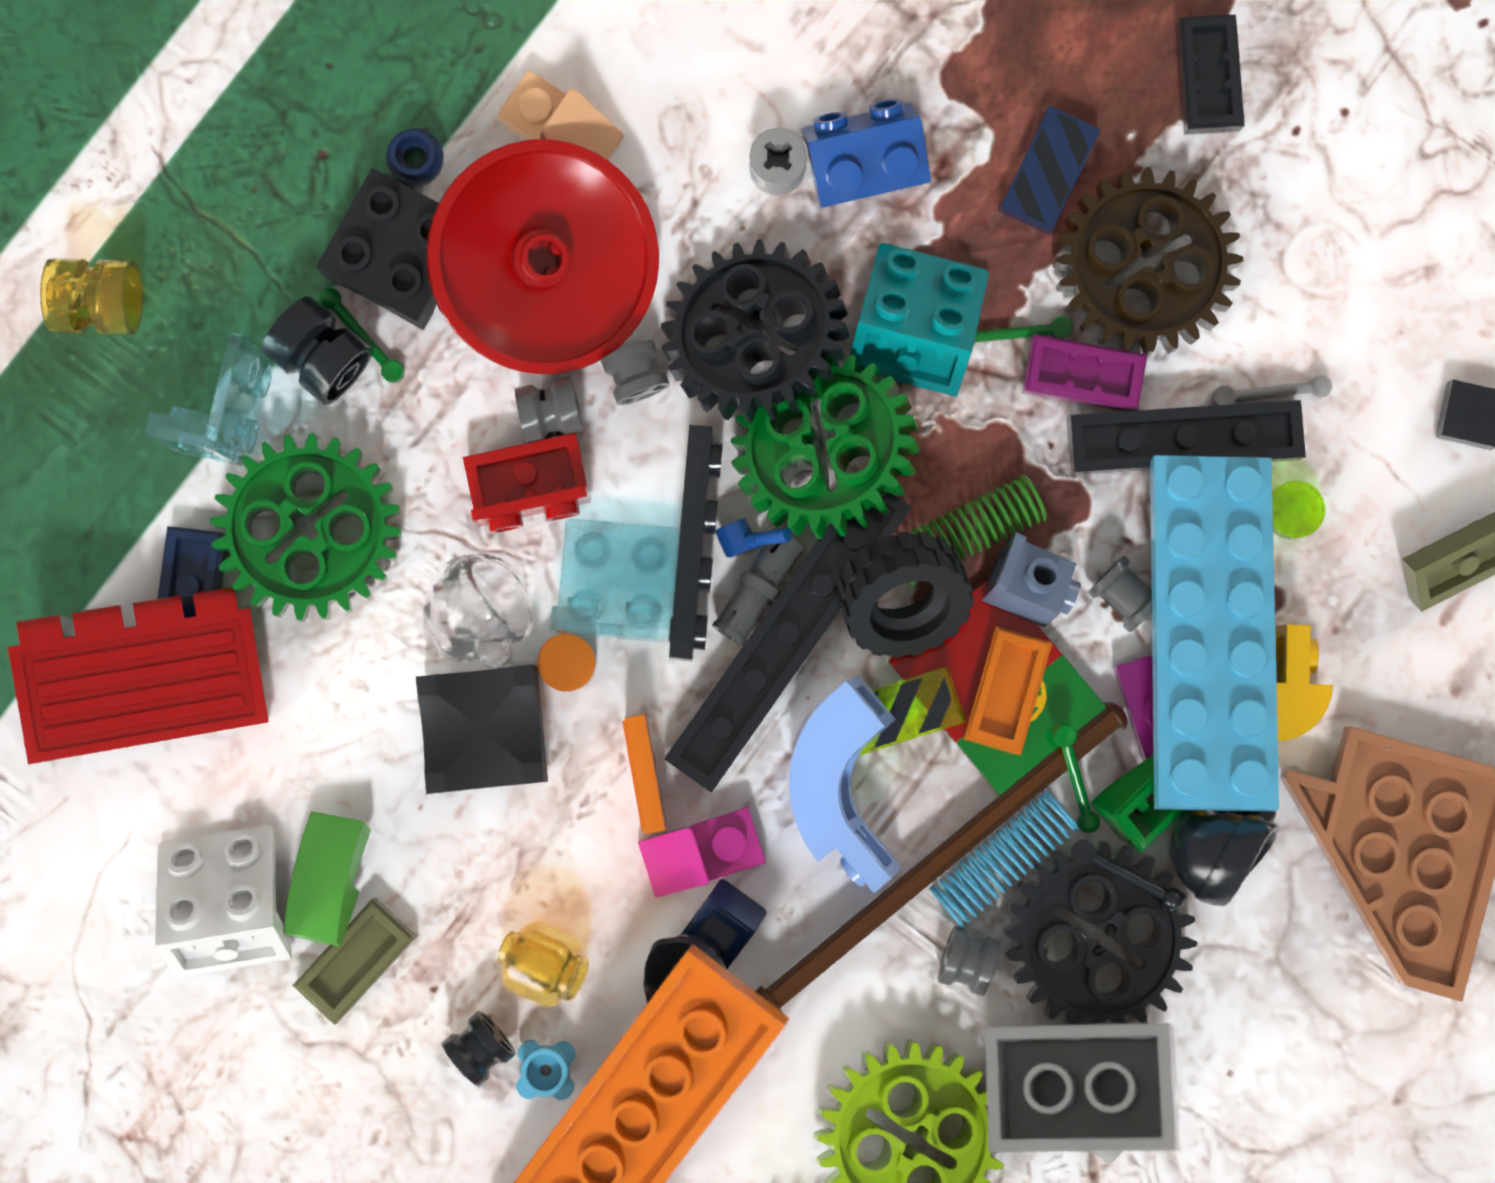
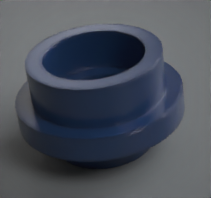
[386,128,444,187]

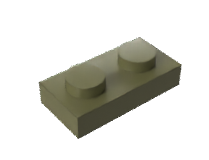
[1402,512,1495,612]

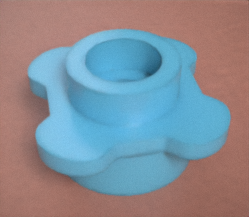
[516,1040,576,1100]

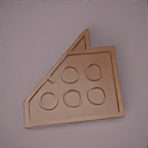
[1280,726,1495,1002]

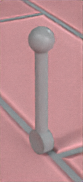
[1211,375,1332,405]

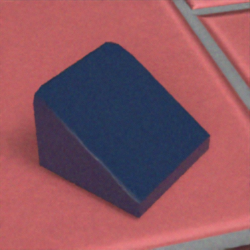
[680,879,767,969]

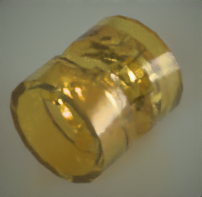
[40,257,143,335]

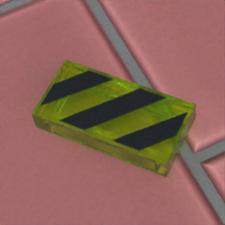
[859,666,966,756]

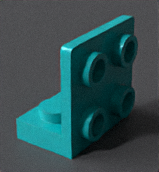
[850,243,989,397]

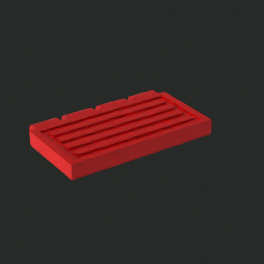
[8,587,269,765]

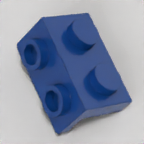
[801,99,932,208]

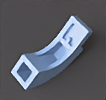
[789,675,902,893]

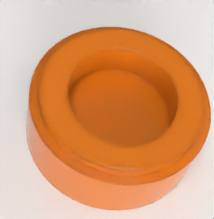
[537,633,597,692]

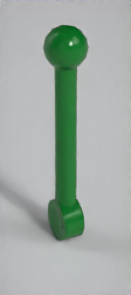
[319,288,405,384]
[973,316,1073,346]
[1051,722,1100,833]

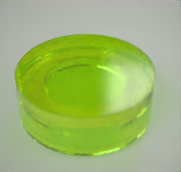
[1272,481,1326,540]

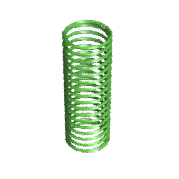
[905,474,1047,586]

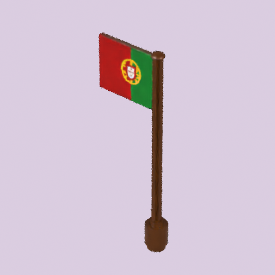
[755,579,1128,1013]

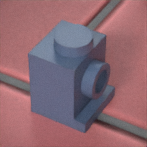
[981,532,1081,627]

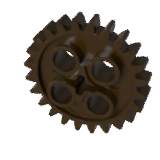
[1053,167,1243,357]

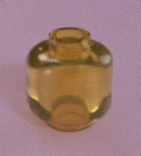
[497,920,589,1008]

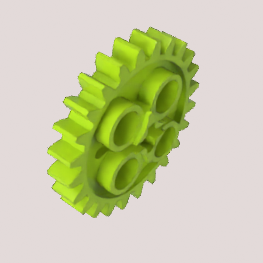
[814,1039,1004,1183]

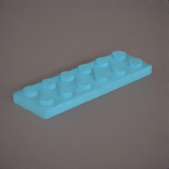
[1150,455,1279,812]

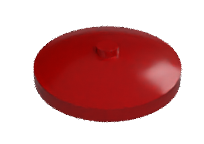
[426,139,659,374]

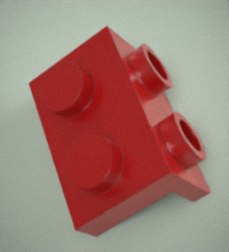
[463,433,592,533]

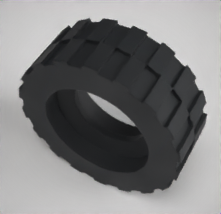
[837,531,974,658]

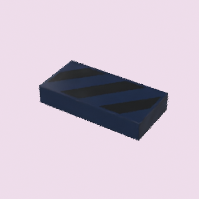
[999,106,1101,235]

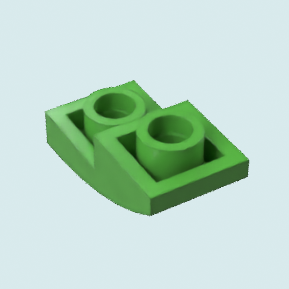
[284,811,371,947]

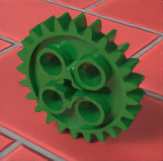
[731,354,920,539]
[210,433,403,622]

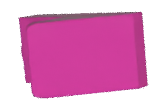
[638,807,766,898]

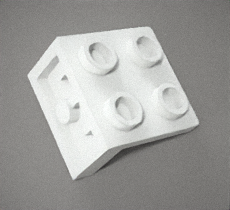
[155,825,292,978]

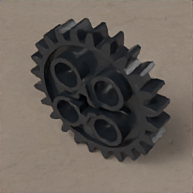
[661,239,849,423]
[1003,841,1197,1025]

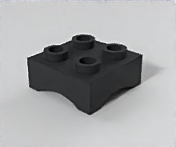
[316,167,438,330]
[415,664,548,794]

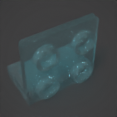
[144,333,272,467]
[550,519,680,643]

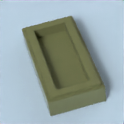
[292,897,418,1025]

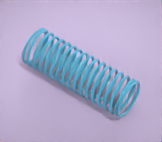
[929,790,1079,928]

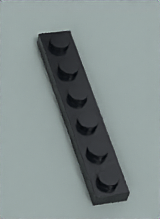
[664,493,912,793]

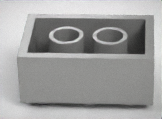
[985,1023,1181,1152]

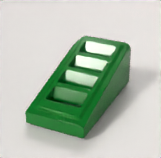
[1090,754,1184,853]

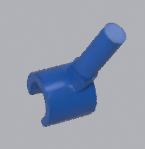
[715,518,792,558]

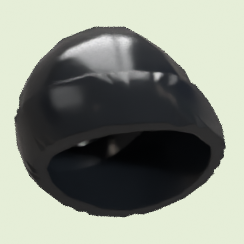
[1170,810,1279,907]

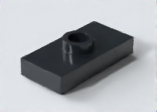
[1175,14,1245,135]

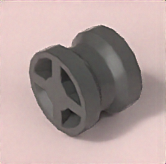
[601,340,670,405]
[937,926,1000,997]

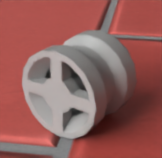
[749,128,807,196]

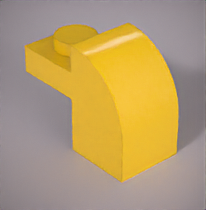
[1275,624,1333,741]

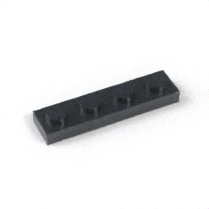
[1067,400,1306,475]
[669,425,723,662]

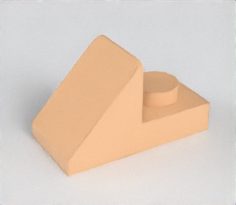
[497,69,624,160]

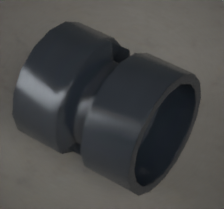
[261,296,373,405]

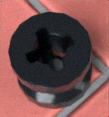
[442,1010,516,1087]

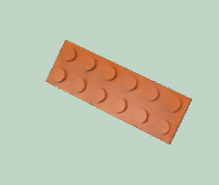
[514,944,790,1183]

